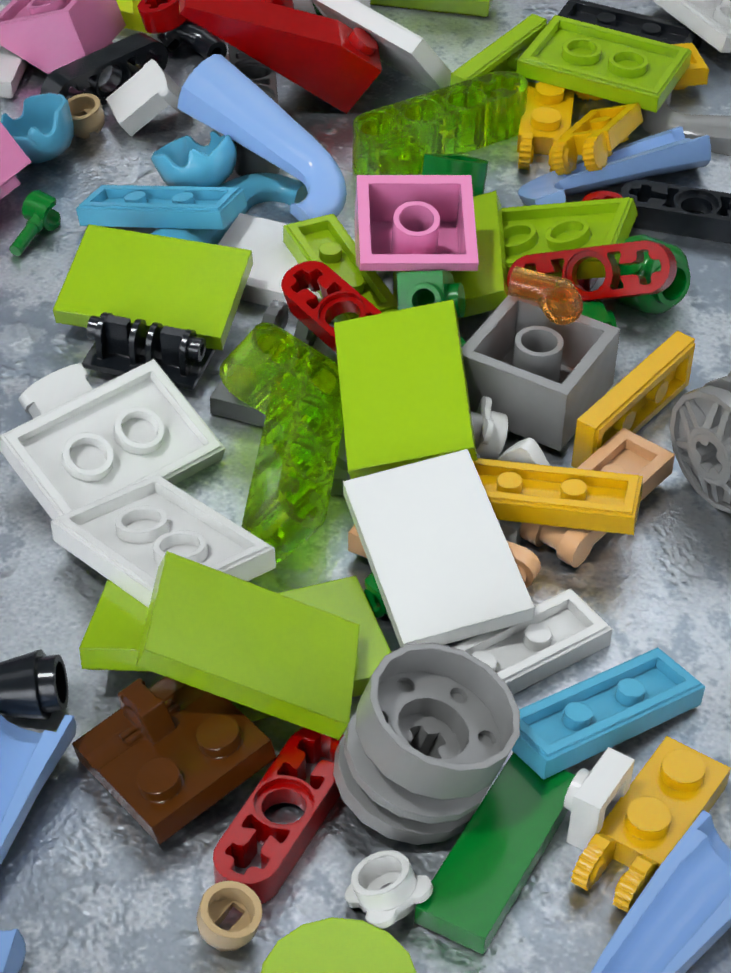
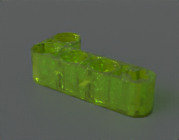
[352,71,528,175]
[220,322,343,563]

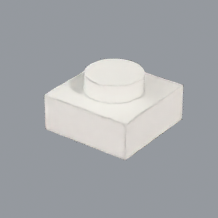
[564,747,635,851]

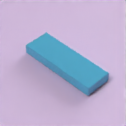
[76,185,247,230]
[512,647,706,780]

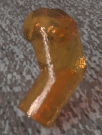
[508,266,583,326]

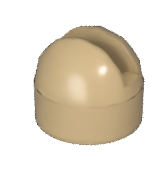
[68,93,105,139]
[196,881,262,952]

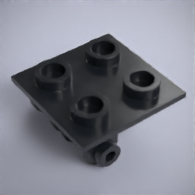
[81,312,216,391]

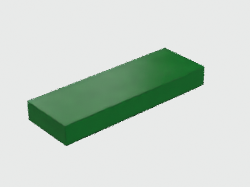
[414,752,575,955]

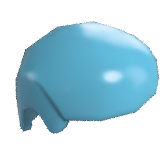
[1,93,74,165]
[151,131,237,187]

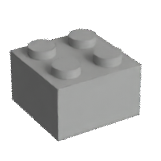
[462,290,620,451]

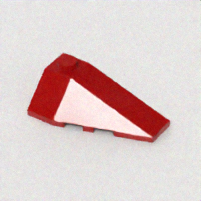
[179,0,382,114]

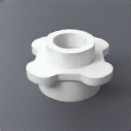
[471,396,508,460]
[345,850,433,929]

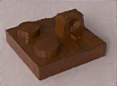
[72,677,277,845]

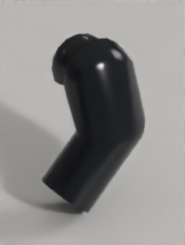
[157,20,227,59]

